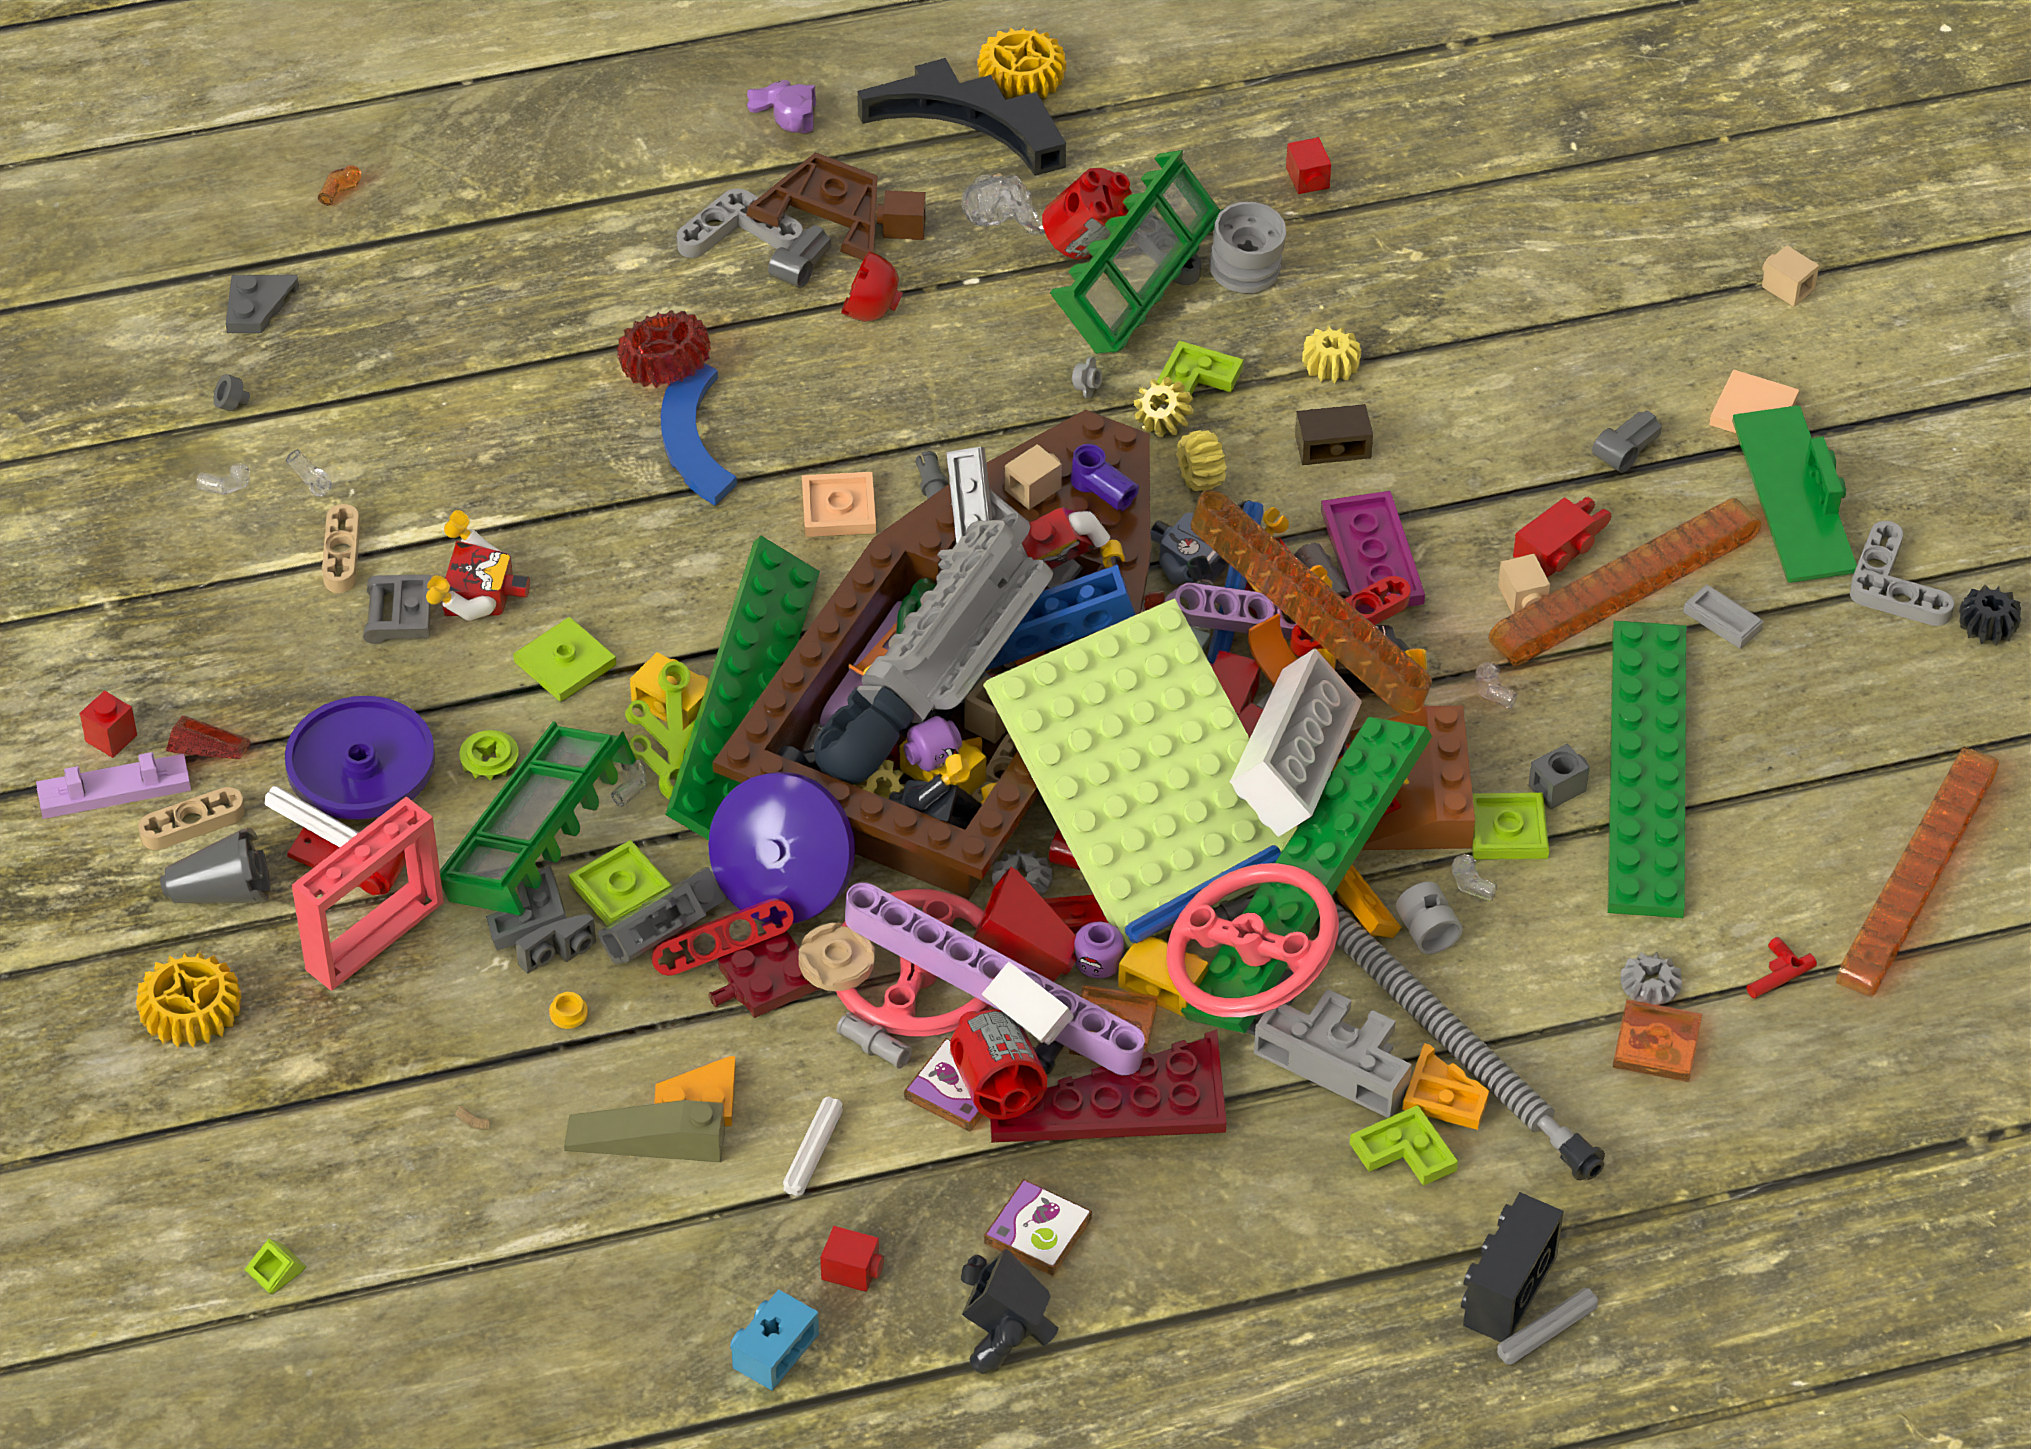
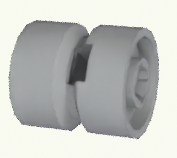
[1396,882,1463,954]

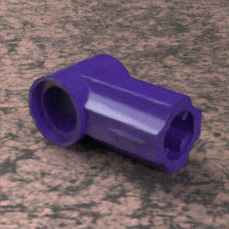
[1070,444,1139,511]

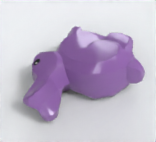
[747,80,816,133]

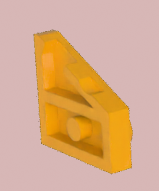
[1402,1043,1489,1130]
[654,1056,736,1126]

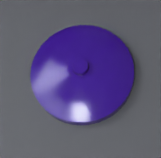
[285,696,435,819]
[708,772,855,924]

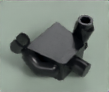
[961,1248,1059,1374]

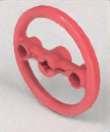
[1166,863,1339,1017]
[836,889,995,1037]

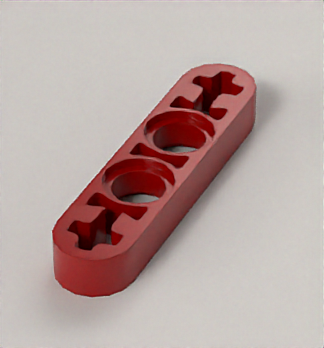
[1290,576,1411,657]
[651,898,794,976]

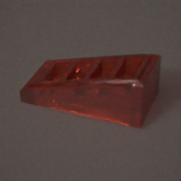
[166,715,251,759]

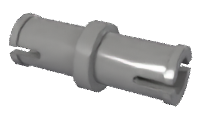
[837,1012,912,1069]

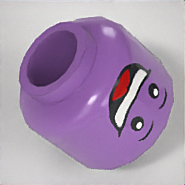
[903,716,962,772]
[1074,922,1124,979]

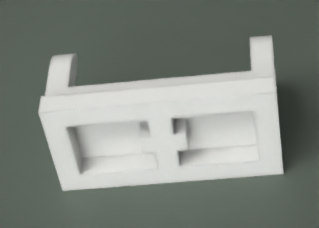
[981,962,1074,1045]

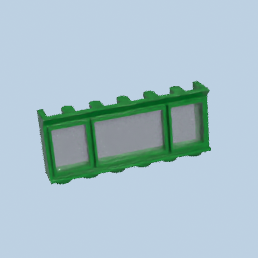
[1050,150,1224,354]
[440,721,636,916]

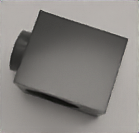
[1528,744,1590,810]

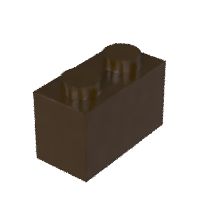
[1295,404,1373,465]

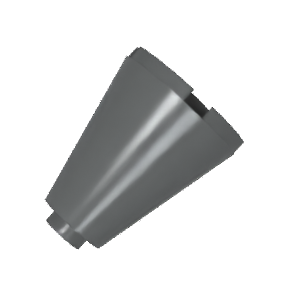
[160,828,270,903]

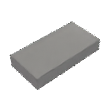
[1683,584,1764,649]

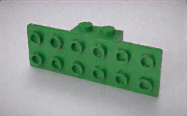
[1732,405,1857,583]

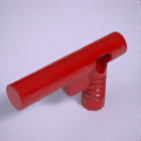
[1747,937,1817,999]

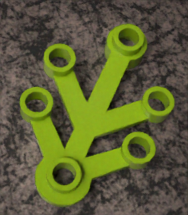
[625,661,696,800]

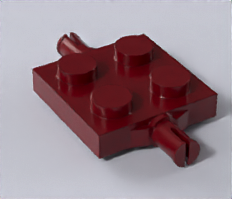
[708,931,821,1018]

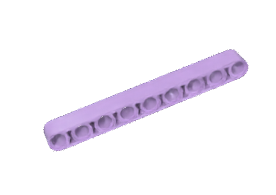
[845,883,1145,1075]

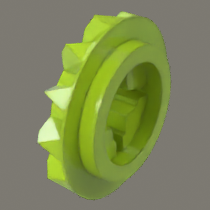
[459,730,519,781]

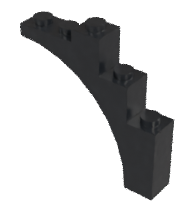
[857,58,1066,176]

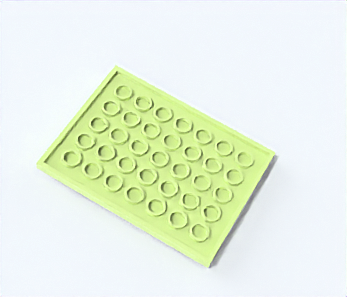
[983,598,1297,951]

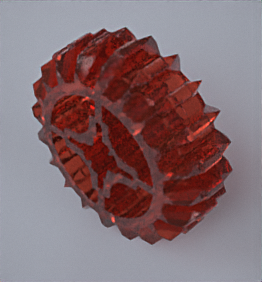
[617,310,711,388]

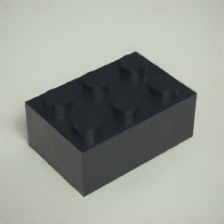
[1461,1192,1564,1342]

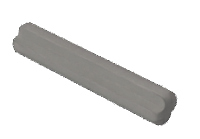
[1497,1288,1598,1365]

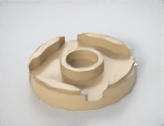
[798,923,875,991]

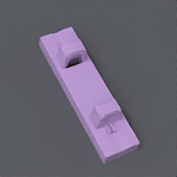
[36,752,191,819]

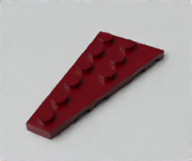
[990,1029,1227,1143]

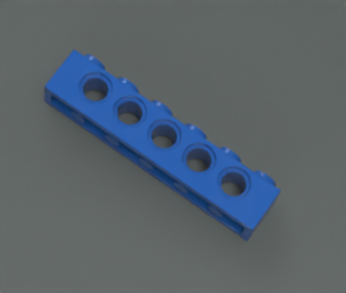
[985,565,1136,671]

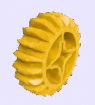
[977,26,1066,100]
[136,951,242,1048]

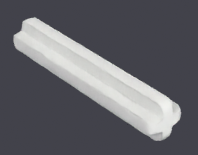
[265,786,359,847]
[783,1096,843,1197]

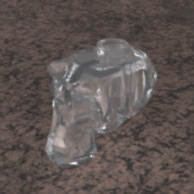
[961,174,1045,236]

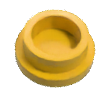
[549,992,588,1029]

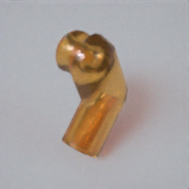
[318,165,362,206]

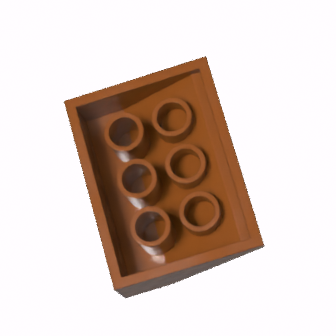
[1350,705,1475,850]

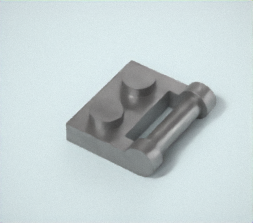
[363,574,431,644]

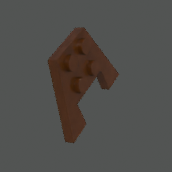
[746,152,878,260]

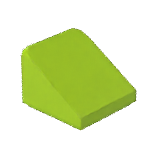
[244,1238,307,1294]

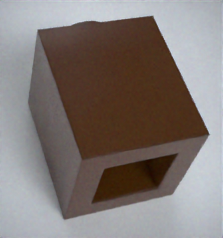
[877,190,926,240]

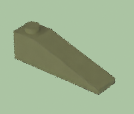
[564,1100,725,1162]

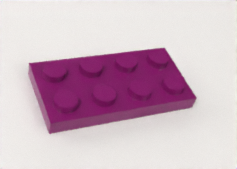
[1321,491,1425,613]

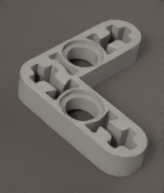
[676,188,803,258]
[1850,521,1954,626]

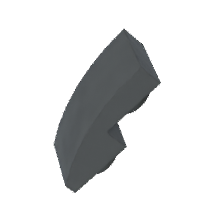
[516,914,596,974]

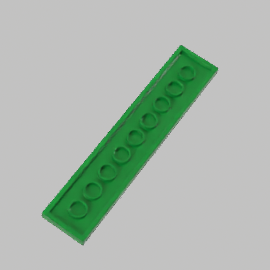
[665,535,820,840]
[1607,620,1686,918]
[1181,717,1433,1034]

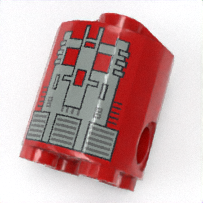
[1042,167,1132,260]
[950,1009,1048,1120]

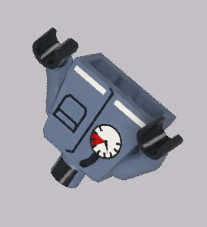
[1150,500,1251,585]

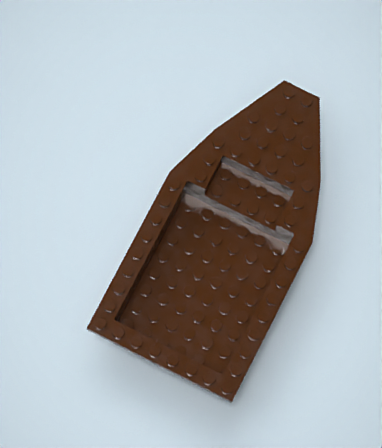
[713,410,1151,900]

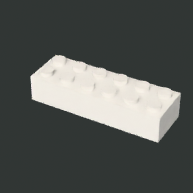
[1230,648,1362,837]

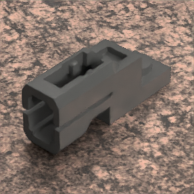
[598,867,727,964]

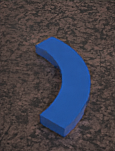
[661,356,737,506]

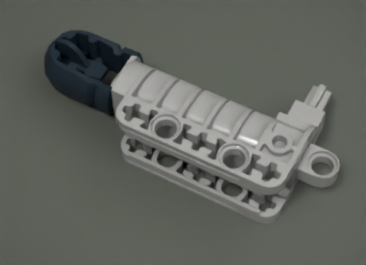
[814,512,1053,785]

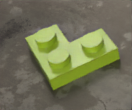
[1157,341,1244,395]
[1349,1105,1458,1186]

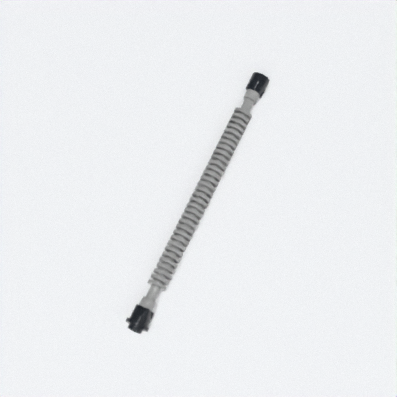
[1319,905,1605,1181]

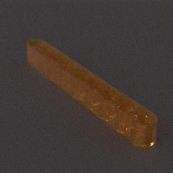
[1190,490,1432,716]
[1488,498,1762,666]
[1836,746,1999,998]

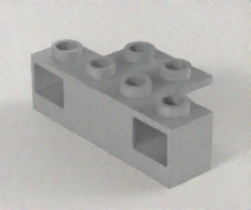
[1254,989,1412,1118]

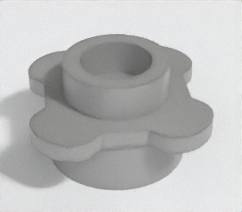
[1072,357,1102,399]

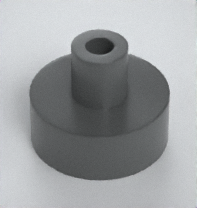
[213,374,250,411]

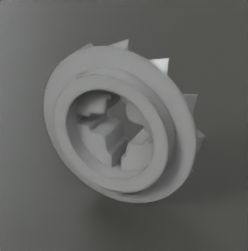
[992,848,1052,896]
[1620,952,1682,1005]

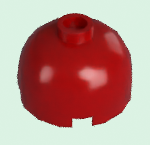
[841,251,903,322]

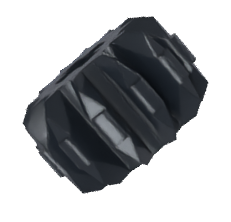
[1959,584,2022,646]

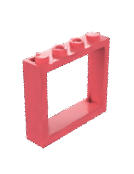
[292,797,444,991]

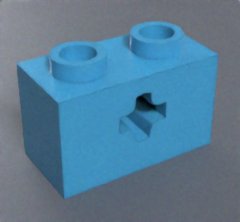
[730,1289,819,1391]

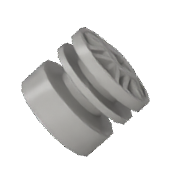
[1209,202,1286,293]

